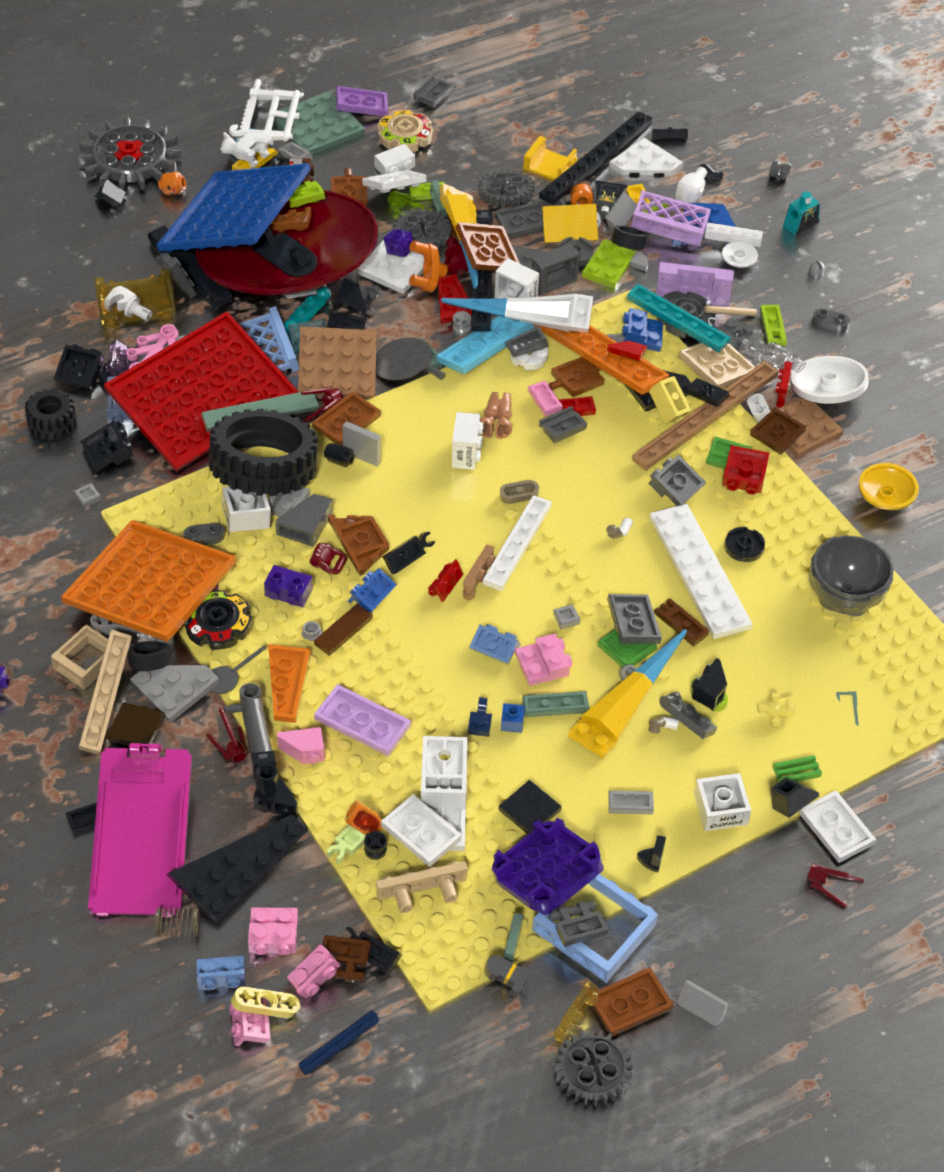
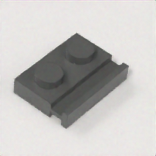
[413,76,453,108]
[539,406,587,443]

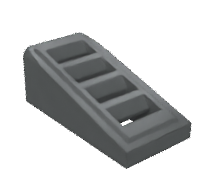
[505,326,549,358]

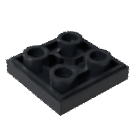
[498,780,562,835]

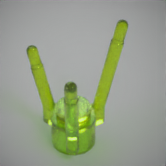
[388,190,432,215]

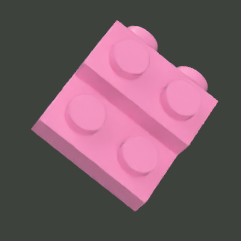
[515,634,572,686]
[248,907,298,955]

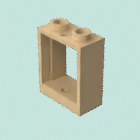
[51,624,108,690]

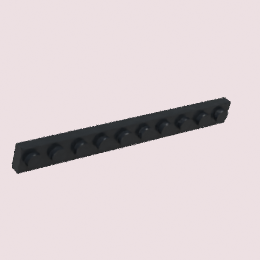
[539,112,652,205]
[472,210,492,332]

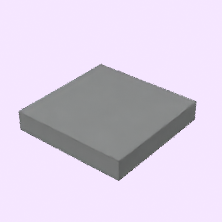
[343,421,381,467]

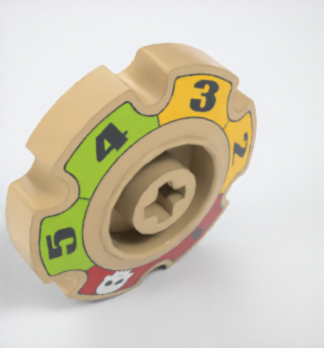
[378,110,433,152]

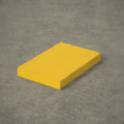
[542,204,598,243]

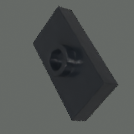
[686,378,729,407]

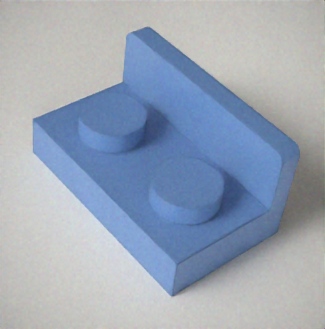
[469,624,521,665]
[196,956,245,990]

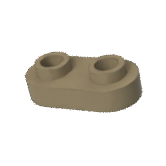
[500,480,539,504]

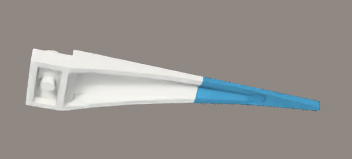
[441,294,593,333]

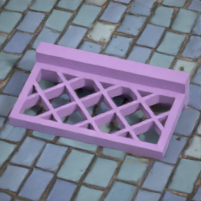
[631,190,711,247]

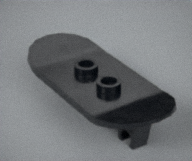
[251,228,317,277]

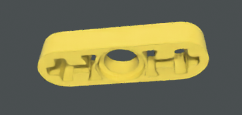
[231,987,300,1018]

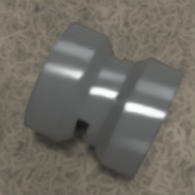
[769,159,791,181]

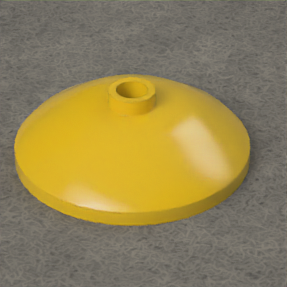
[859,463,919,510]

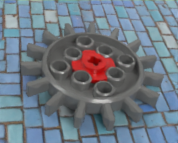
[78,116,181,191]

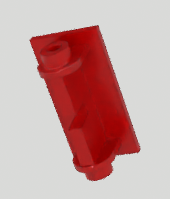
[428,559,463,602]

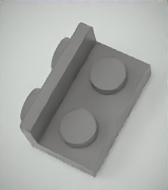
[268,486,310,517]

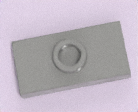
[608,790,654,815]

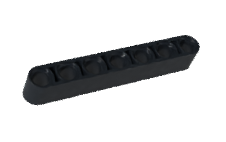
[148,226,233,310]

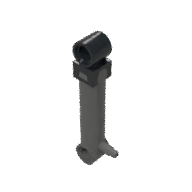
[223,683,278,795]

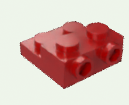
[722,445,770,495]

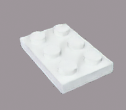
[362,170,427,193]
[799,791,876,863]
[381,794,462,867]

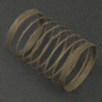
[155,908,199,937]

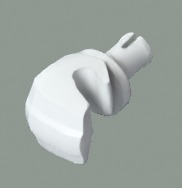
[675,167,707,203]
[104,286,153,322]

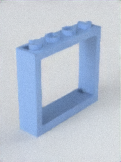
[532,874,658,983]

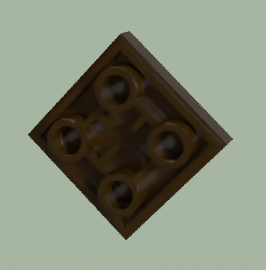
[107,702,164,746]

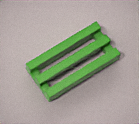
[772,755,822,783]

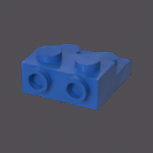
[621,308,663,352]

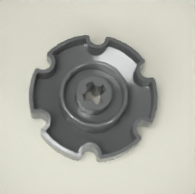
[656,291,716,339]

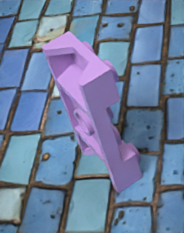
[656,262,734,307]

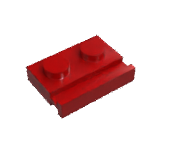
[775,361,793,408]

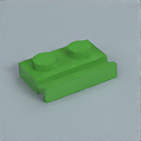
[706,437,753,469]

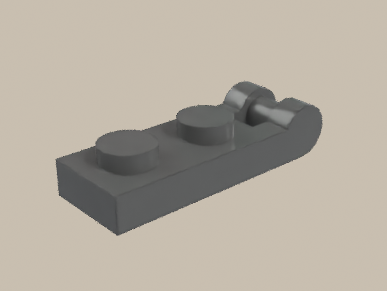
[659,692,717,739]

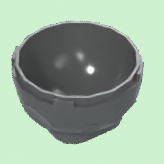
[809,535,893,616]

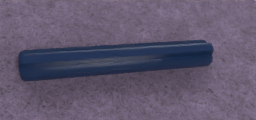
[298,1011,379,1075]

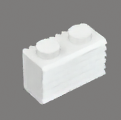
[374,144,415,174]

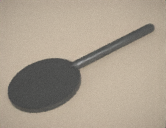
[211,646,266,694]

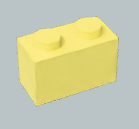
[649,376,691,424]

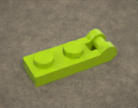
[760,305,787,347]

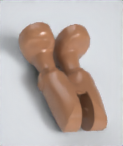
[480,392,513,439]

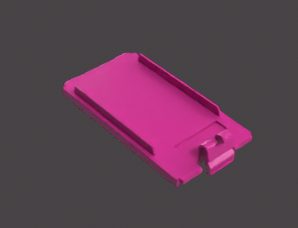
[88,743,192,918]

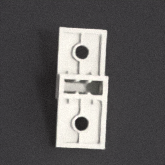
[421,736,467,851]

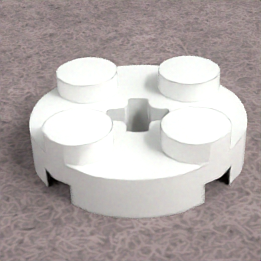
[510,339,548,370]

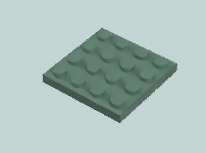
[274,91,365,155]

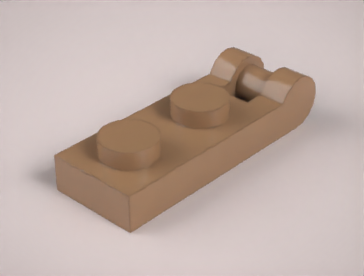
[463,544,495,600]

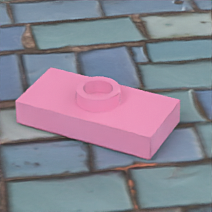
[528,381,563,416]

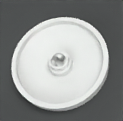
[791,356,869,404]

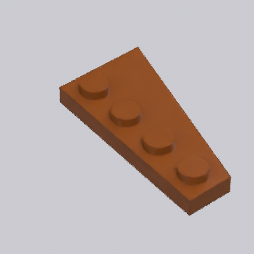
[267,207,312,232]

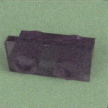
[105,339,140,377]

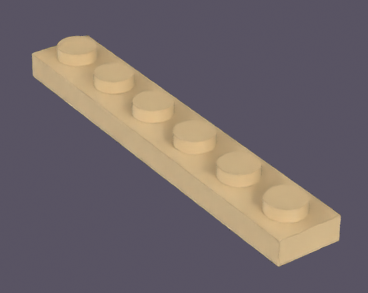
[78,630,132,755]

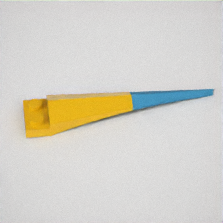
[439,184,478,289]
[568,629,686,759]

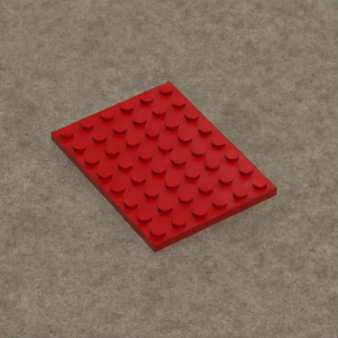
[104,312,298,472]

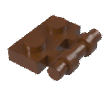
[322,935,371,983]

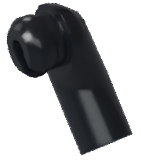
[98,363,114,386]

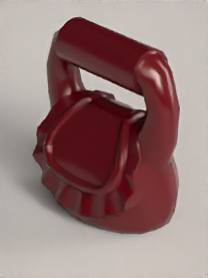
[309,543,347,575]

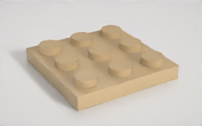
[678,343,755,388]

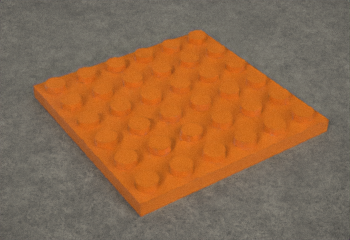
[61,520,236,642]

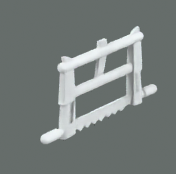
[237,79,304,142]

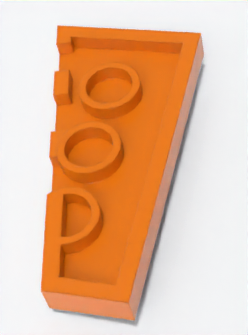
[268,644,310,723]

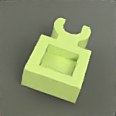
[327,825,365,864]

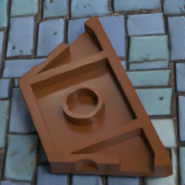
[328,515,389,576]

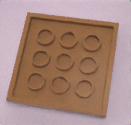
[298,326,376,399]

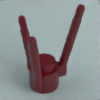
[301,386,343,423]
[206,708,249,763]
[807,863,864,908]

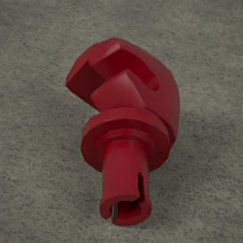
[444,237,469,275]

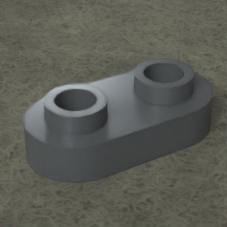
[812,309,850,332]
[183,523,225,545]

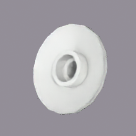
[722,241,758,268]

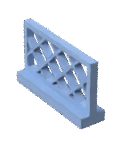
[239,306,299,372]

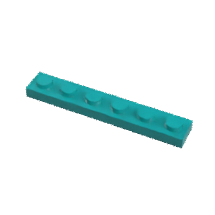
[627,284,731,353]

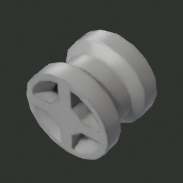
[453,311,471,335]

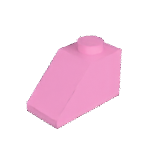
[277,727,325,764]

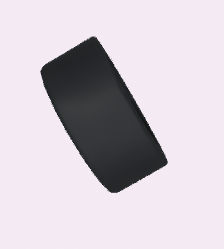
[611,225,647,250]
[128,641,170,671]

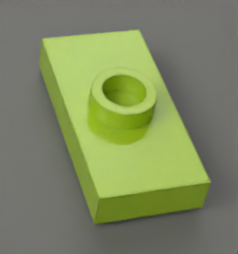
[409,182,444,201]

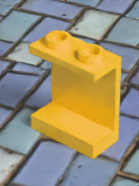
[523,136,578,180]

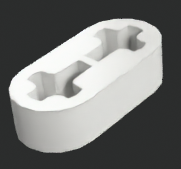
[747,393,770,422]

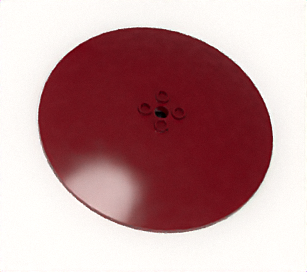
[196,190,378,295]

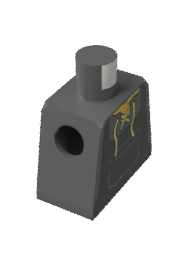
[593,180,628,219]

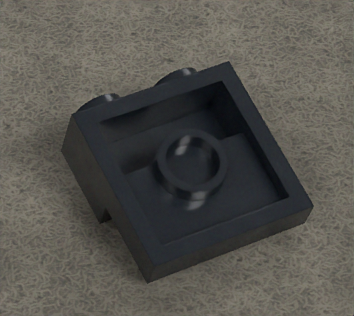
[54,344,105,390]
[80,420,134,472]

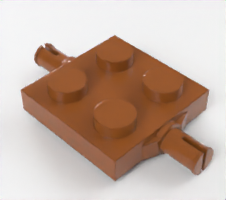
[331,167,368,205]
[549,357,605,397]

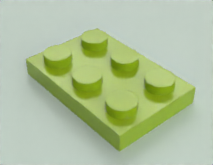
[582,239,637,289]

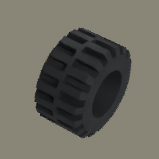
[25,388,77,440]

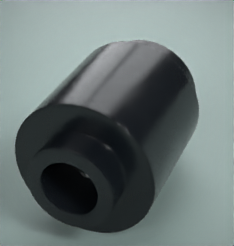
[324,443,355,468]

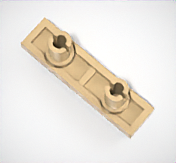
[376,861,468,913]

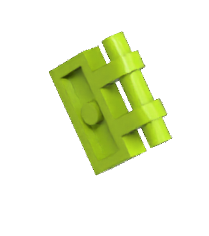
[287,181,325,208]

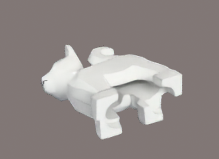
[220,124,274,168]

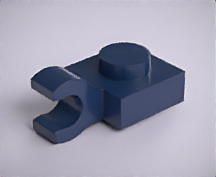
[468,697,492,737]

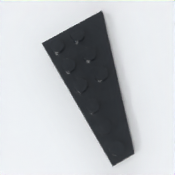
[167,814,308,924]

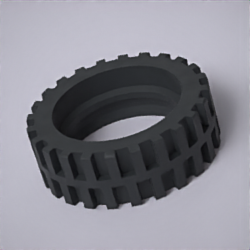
[208,409,318,496]

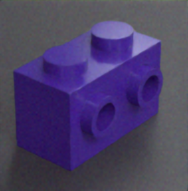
[264,565,313,607]

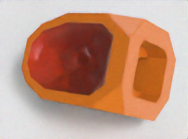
[344,800,382,834]

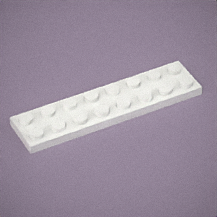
[649,504,753,640]

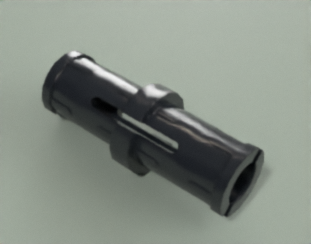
[652,127,688,141]

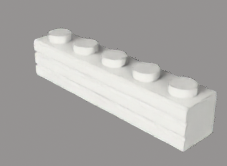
[705,223,763,247]

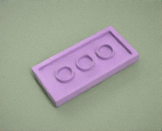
[314,684,411,756]

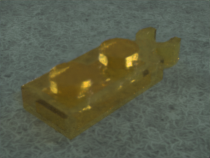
[552,980,599,1043]

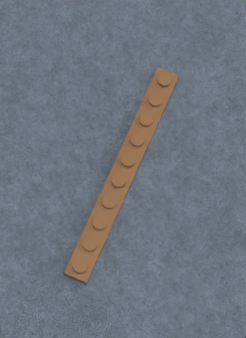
[632,361,779,471]

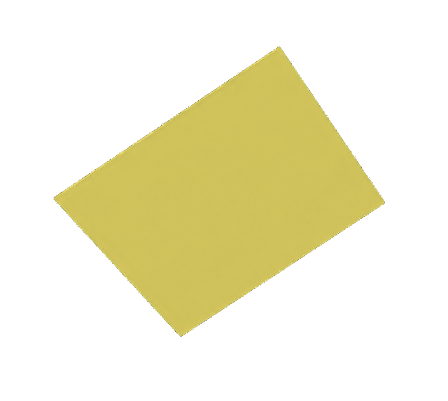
[101,290,944,1012]

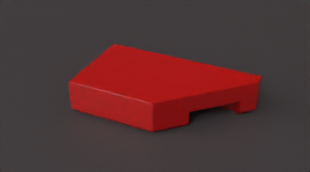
[607,341,647,361]
[559,396,596,416]

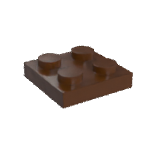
[750,407,806,455]

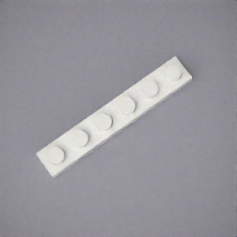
[483,495,552,592]

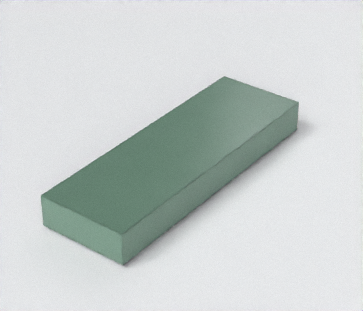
[522,691,589,717]

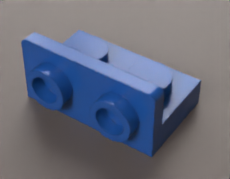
[348,568,397,613]

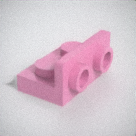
[287,944,341,999]
[229,996,270,1046]

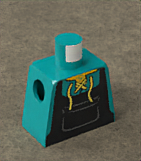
[783,191,820,236]

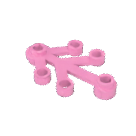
[126,324,179,369]

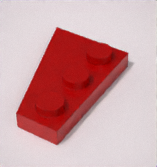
[438,274,472,324]

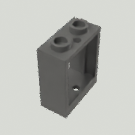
[531,243,580,296]

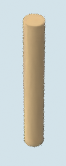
[704,305,757,316]

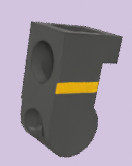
[484,956,531,998]

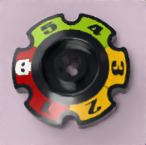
[185,590,252,650]

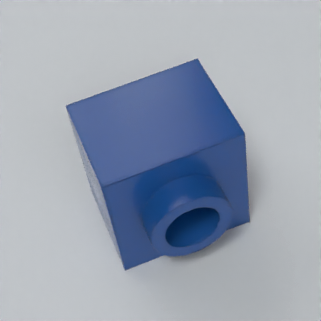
[501,703,525,733]

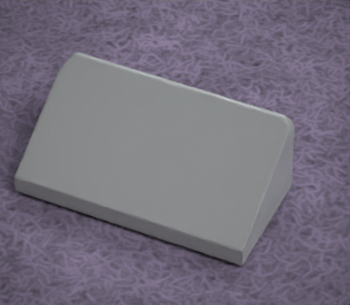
[605,192,637,231]
[677,980,728,1027]

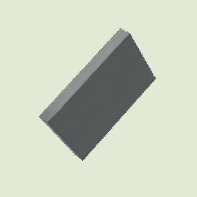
[607,594,662,644]

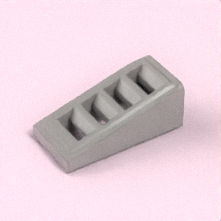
[278,142,314,166]

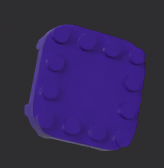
[492,818,604,915]

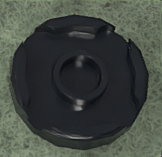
[724,527,765,562]

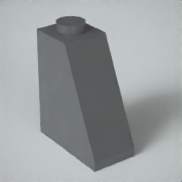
[275,494,333,547]

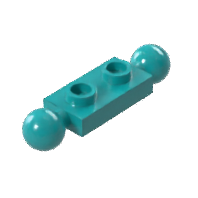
[284,287,331,334]

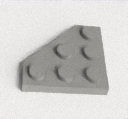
[130,665,221,723]

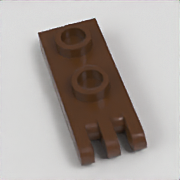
[654,599,709,647]

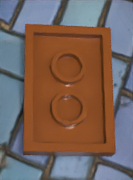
[312,391,381,445]
[588,967,674,1037]

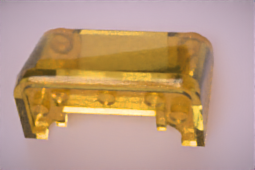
[94,269,176,328]

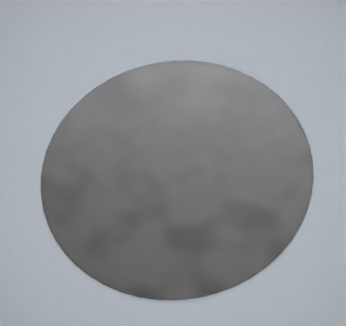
[376,338,432,380]

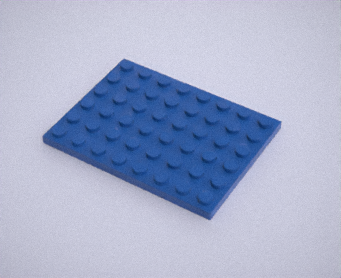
[157,163,311,252]

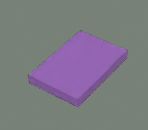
[336,86,388,116]

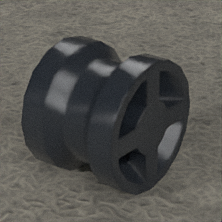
[364,831,387,860]

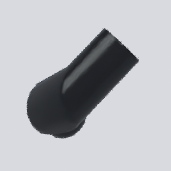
[700,164,723,180]

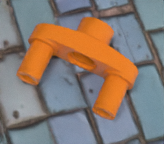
[409,240,448,293]

